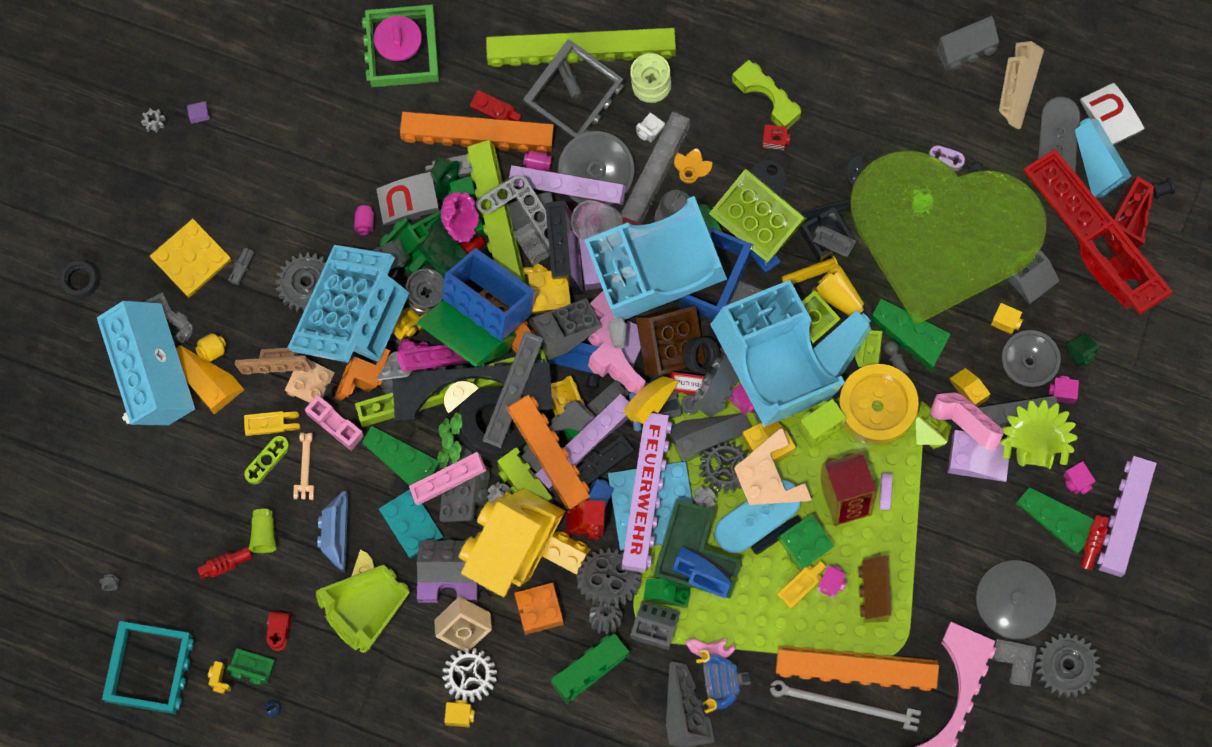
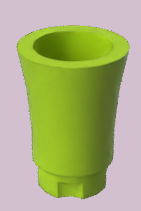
[249,509,276,553]

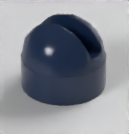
[264,701,280,718]

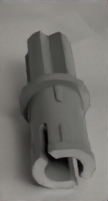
[558,61,582,98]
[228,248,254,286]

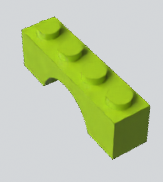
[732,60,801,130]

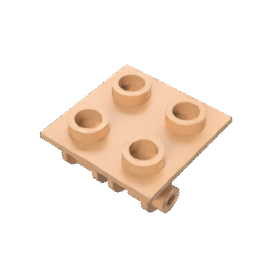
[285,355,335,403]

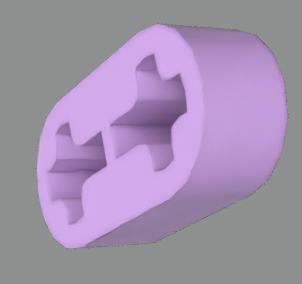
[929,146,965,171]
[879,473,892,510]

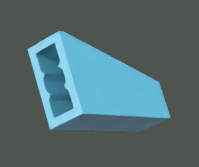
[1075,118,1131,198]
[813,310,872,378]

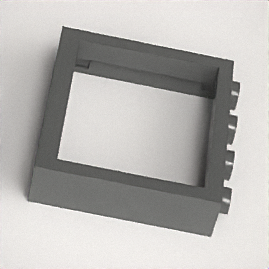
[523,39,624,138]

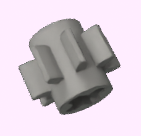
[141,108,166,133]
[487,482,512,503]
[692,486,717,509]

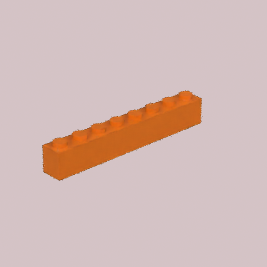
[400,112,554,153]
[776,645,939,691]

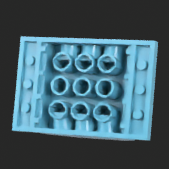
[288,245,409,363]

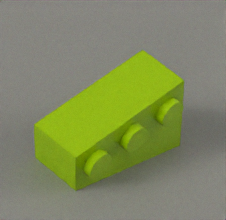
[497,447,553,503]

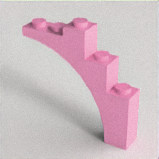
[588,291,645,394]

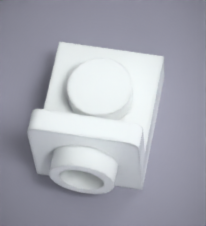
[636,113,665,142]

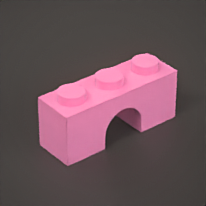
[305,395,364,451]

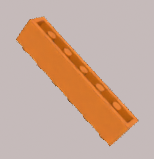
[506,395,590,509]

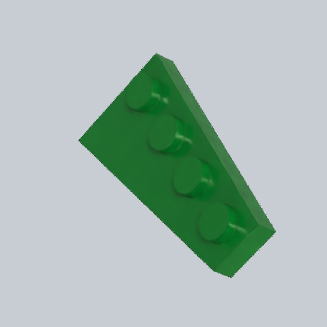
[1016,487,1094,554]

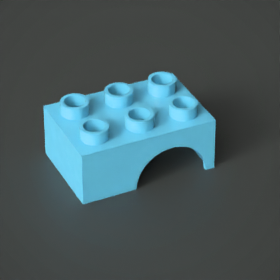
[585,196,727,320]
[710,280,845,427]

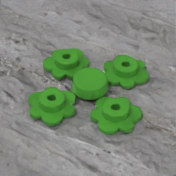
[437,413,462,469]

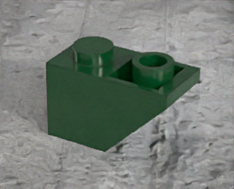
[1065,334,1100,367]

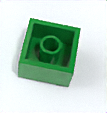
[776,514,835,570]

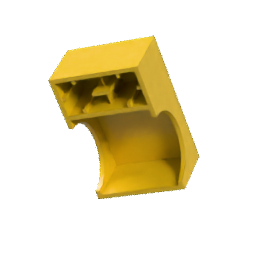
[459,488,565,597]

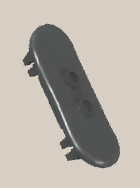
[1038,97,1080,172]

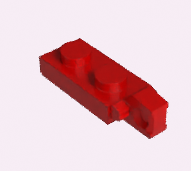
[469,90,522,122]

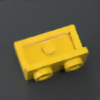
[392,307,427,341]
[551,376,585,416]
[542,531,591,575]

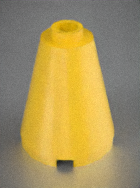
[811,264,864,316]

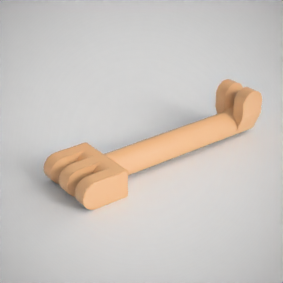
[293,433,314,500]

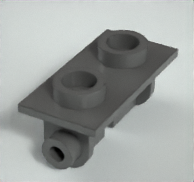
[813,225,856,257]

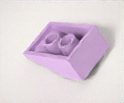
[948,430,1009,482]

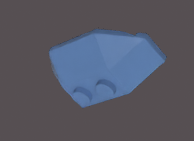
[317,491,348,573]

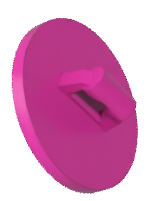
[374,16,421,61]

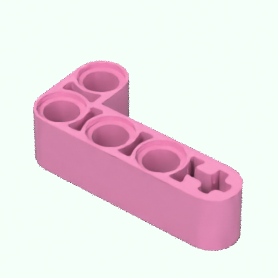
[930,393,1004,450]

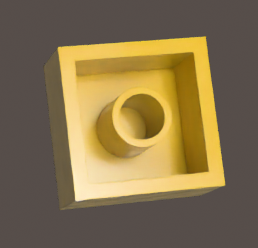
[527,271,571,314]

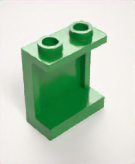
[380,217,430,275]

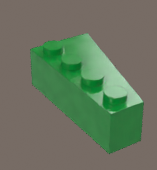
[871,299,950,373]

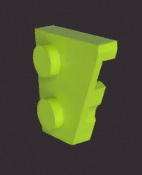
[855,330,883,369]

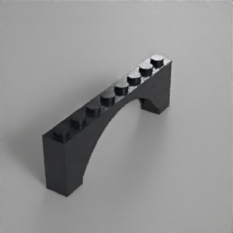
[392,360,553,423]

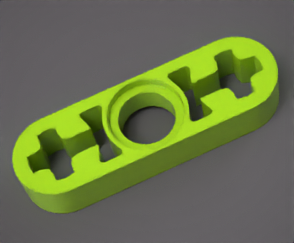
[244,436,289,485]

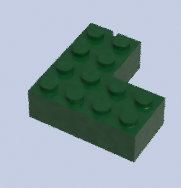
[653,499,742,599]

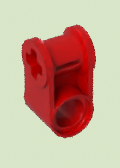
[266,612,291,651]

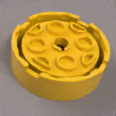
[838,364,918,445]

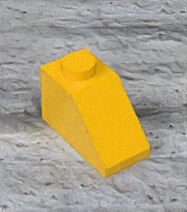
[949,368,990,407]

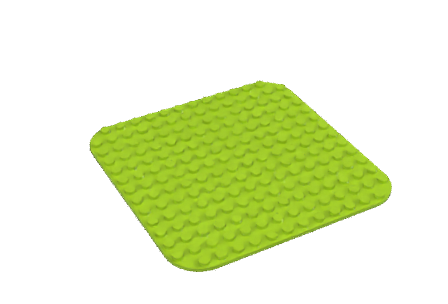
[633,380,923,656]

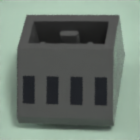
[631,601,680,651]

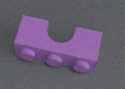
[417,576,478,603]

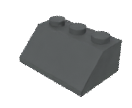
[936,16,999,71]

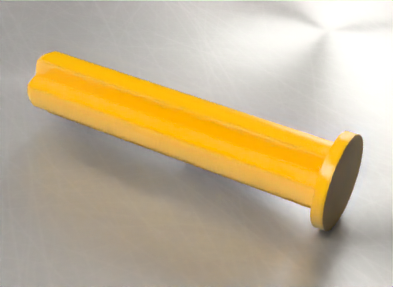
[782,255,838,284]

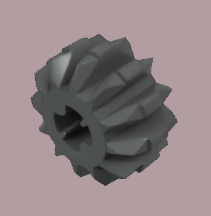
[589,602,623,634]

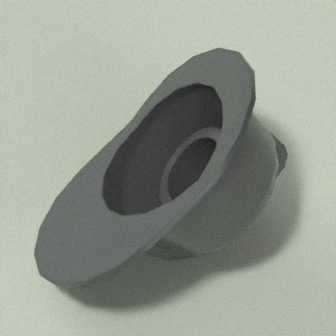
[655,190,689,222]

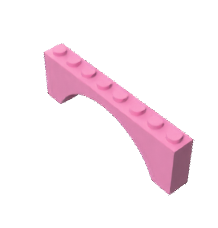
[917,622,996,747]

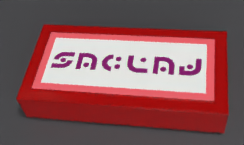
[670,372,704,395]

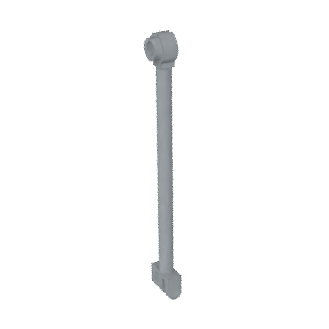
[770,680,921,732]

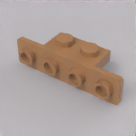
[235,348,312,375]

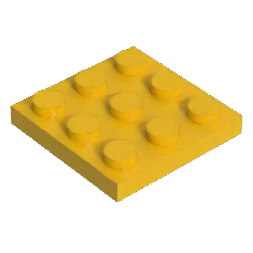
[150,219,232,298]

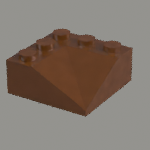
[636,305,705,376]

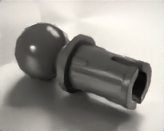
[884,341,910,374]

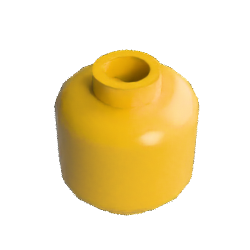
[196,333,226,362]

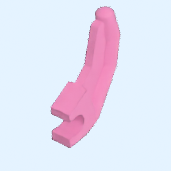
[685,638,735,658]

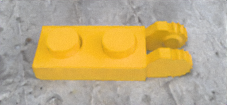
[244,411,300,436]

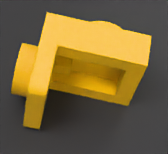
[208,661,231,694]

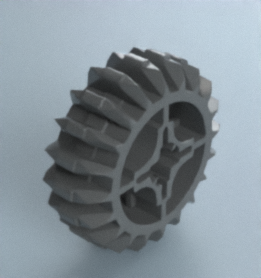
[699,441,748,494]

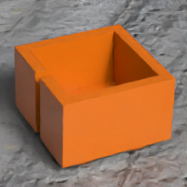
[514,583,563,635]

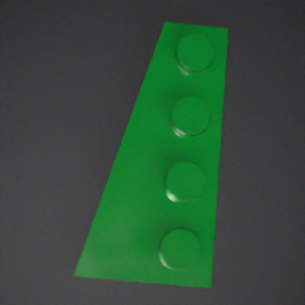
[362,426,440,486]

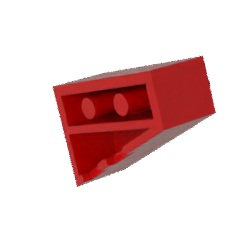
[1111,176,1154,249]
[565,500,605,540]

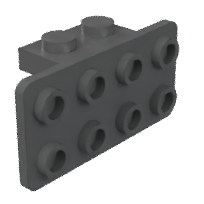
[439,445,490,523]

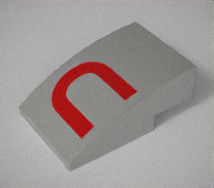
[377,172,439,225]

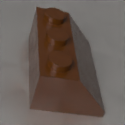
[858,556,891,623]

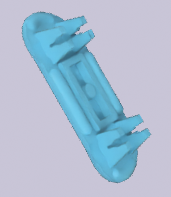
[714,480,801,553]

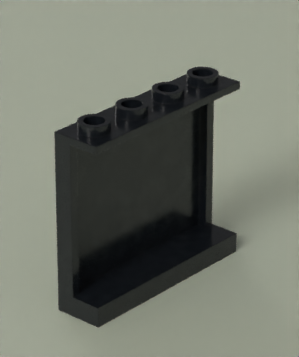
[545,200,584,296]

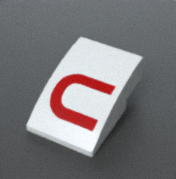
[1080,83,1144,145]

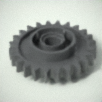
[275,252,326,313]
[1035,633,1100,698]

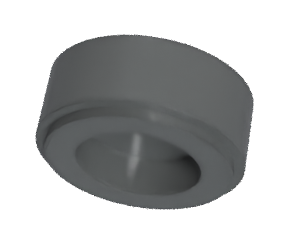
[681,395,699,415]

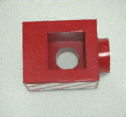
[762,125,790,150]

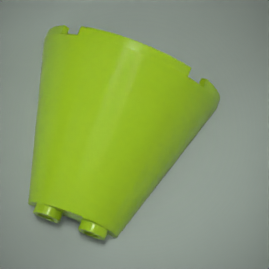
[316,565,410,653]

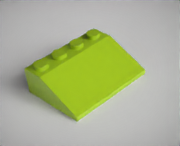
[709,169,807,263]

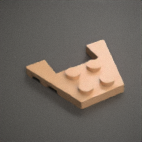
[734,429,812,505]

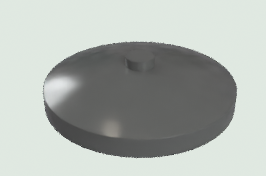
[558,131,634,207]
[975,560,1056,640]

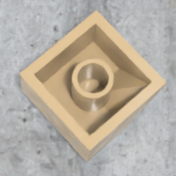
[434,597,492,652]

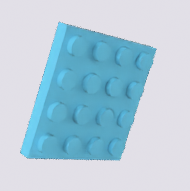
[608,462,693,551]

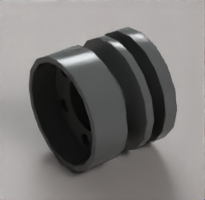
[406,268,444,315]

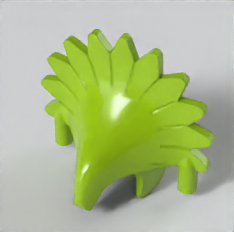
[1000,399,1077,469]

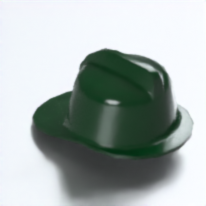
[430,157,460,199]

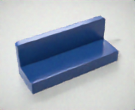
[544,343,599,374]

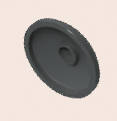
[1002,330,1061,387]

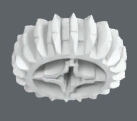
[443,648,497,702]

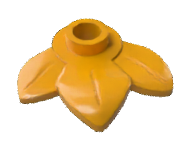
[674,148,712,184]

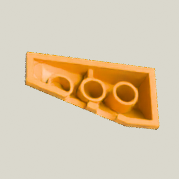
[176,345,244,415]

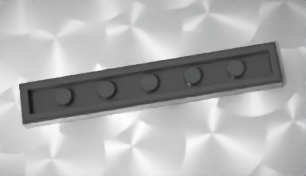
[482,331,544,448]

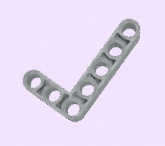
[476,175,550,252]

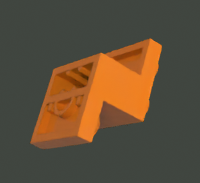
[334,349,390,401]

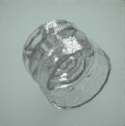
[571,200,622,240]

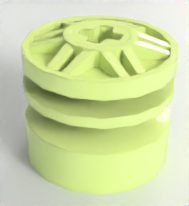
[630,53,671,103]

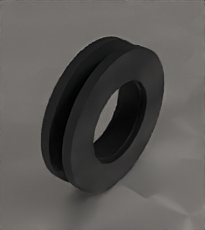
[458,387,526,461]

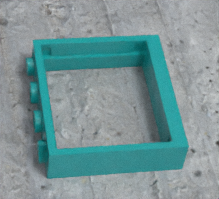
[102,621,194,714]

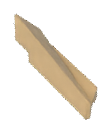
[999,41,1044,129]

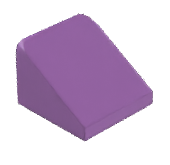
[187,101,210,124]

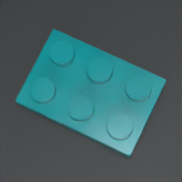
[379,490,443,559]

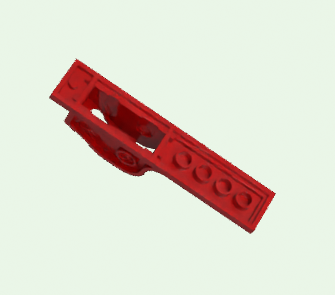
[1023,149,1173,315]

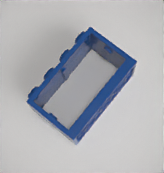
[678,227,752,320]
[442,248,535,341]

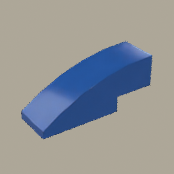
[672,547,731,599]

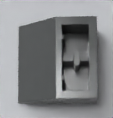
[1005,246,1059,304]

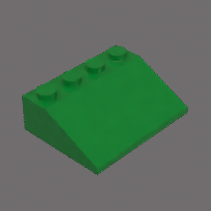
[417,299,516,367]

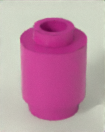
[523,150,552,171]
[354,205,374,235]

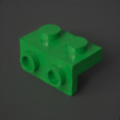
[227,648,275,685]

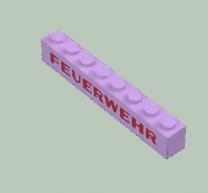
[622,413,672,573]

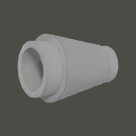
[607,318,627,349]

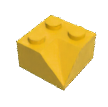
[742,421,796,464]

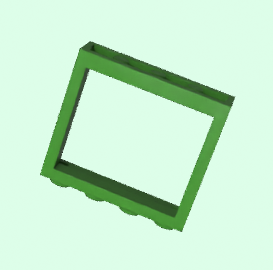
[362,5,439,87]

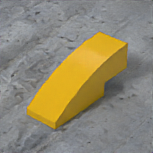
[623,376,679,424]

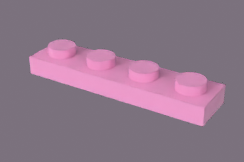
[409,452,486,505]

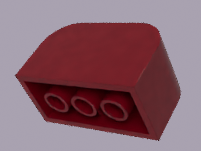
[820,452,876,526]

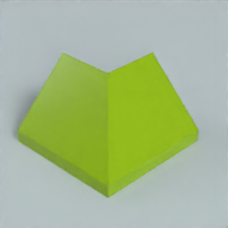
[915,401,951,449]

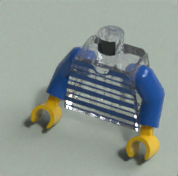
[696,650,750,713]

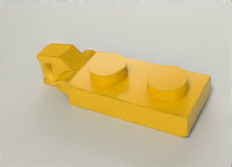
[777,561,826,609]

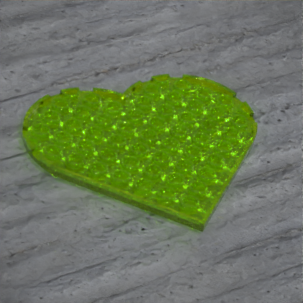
[851,151,1046,325]

